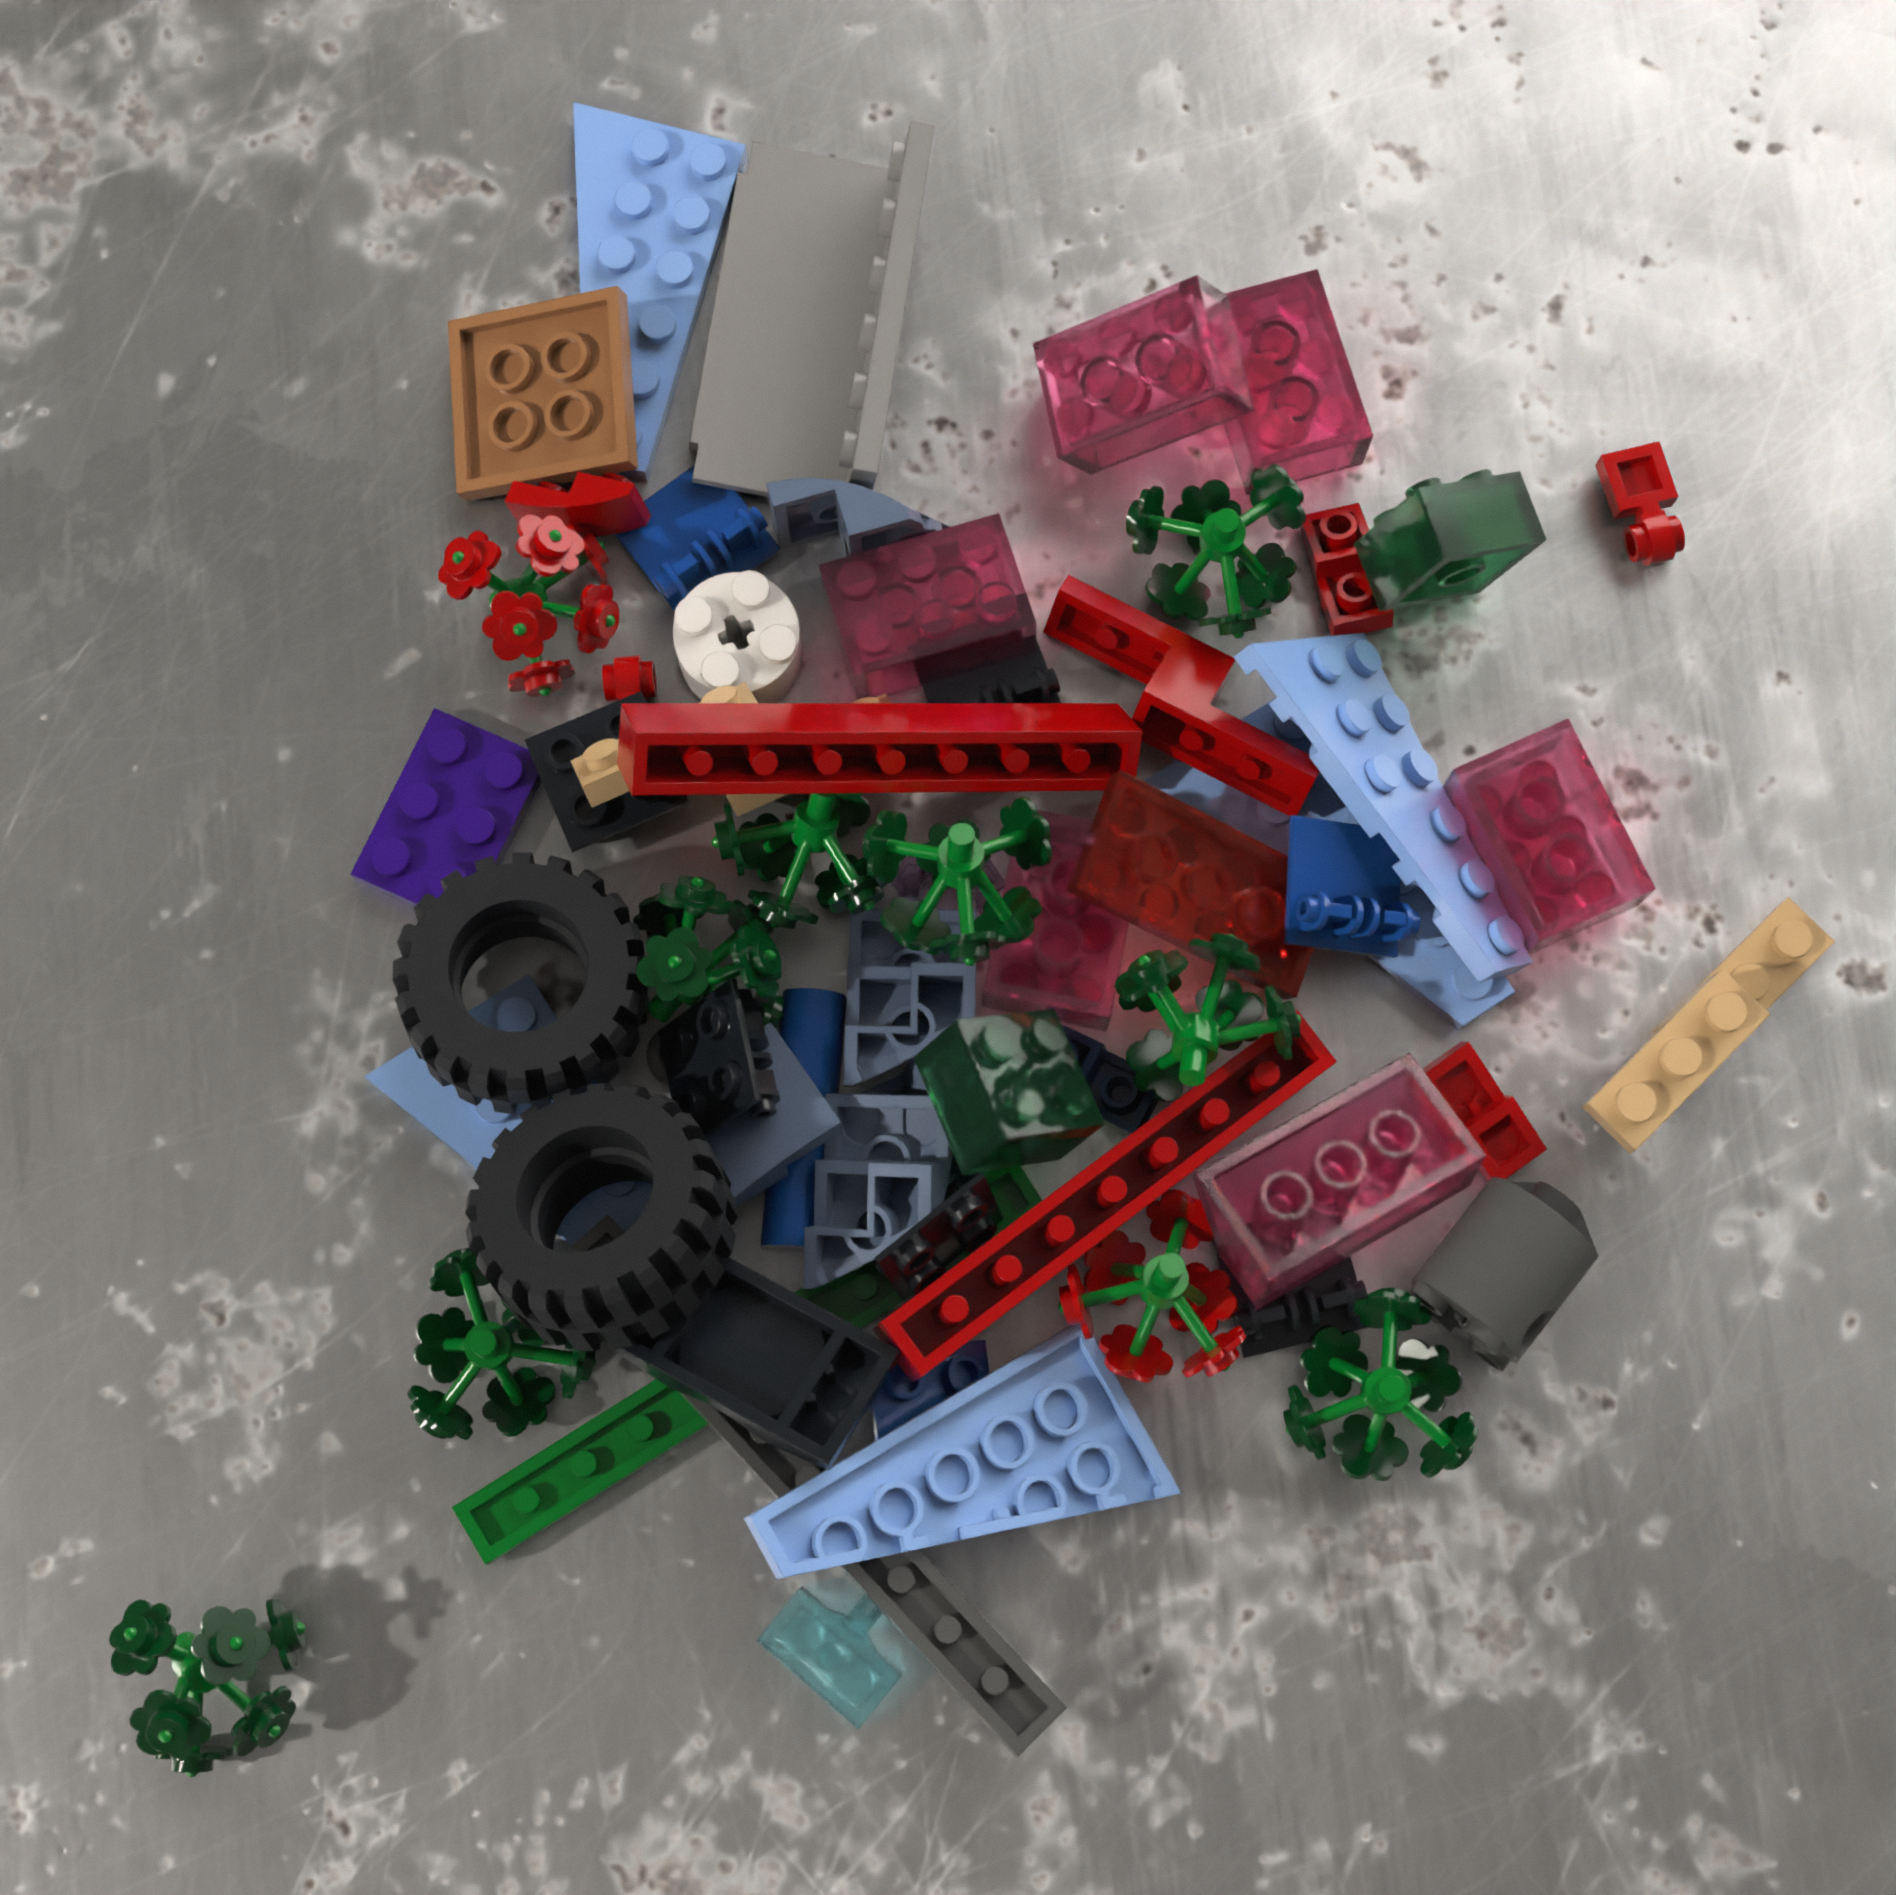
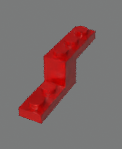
[1043,575,1320,816]

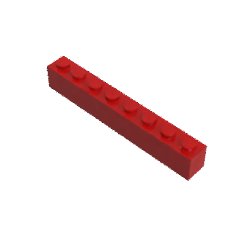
[617,703,1143,795]
[872,1010,1337,1383]

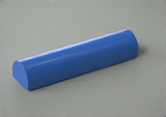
[760,988,847,1251]

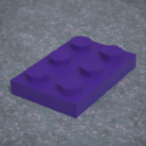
[350,708,542,907]

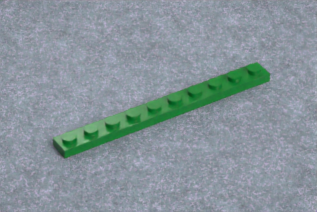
[452,1155,1042,1565]

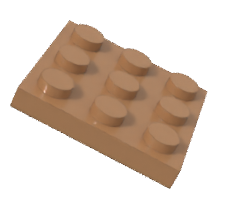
[448,286,638,501]

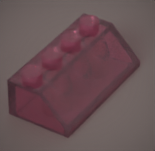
[1193,1052,1486,1310]

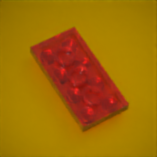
[1066,770,1314,1000]

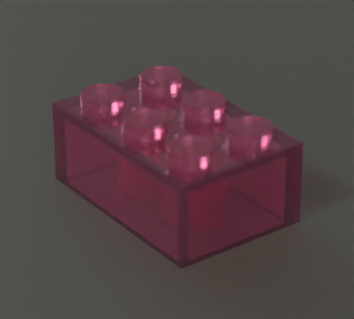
[1193,269,1373,495]
[1033,275,1255,475]
[818,513,1036,700]
[1443,719,1656,955]
[981,810,1147,1032]

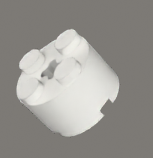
[673,570,803,703]

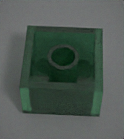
[1354,469,1547,611]
[913,1009,1105,1175]

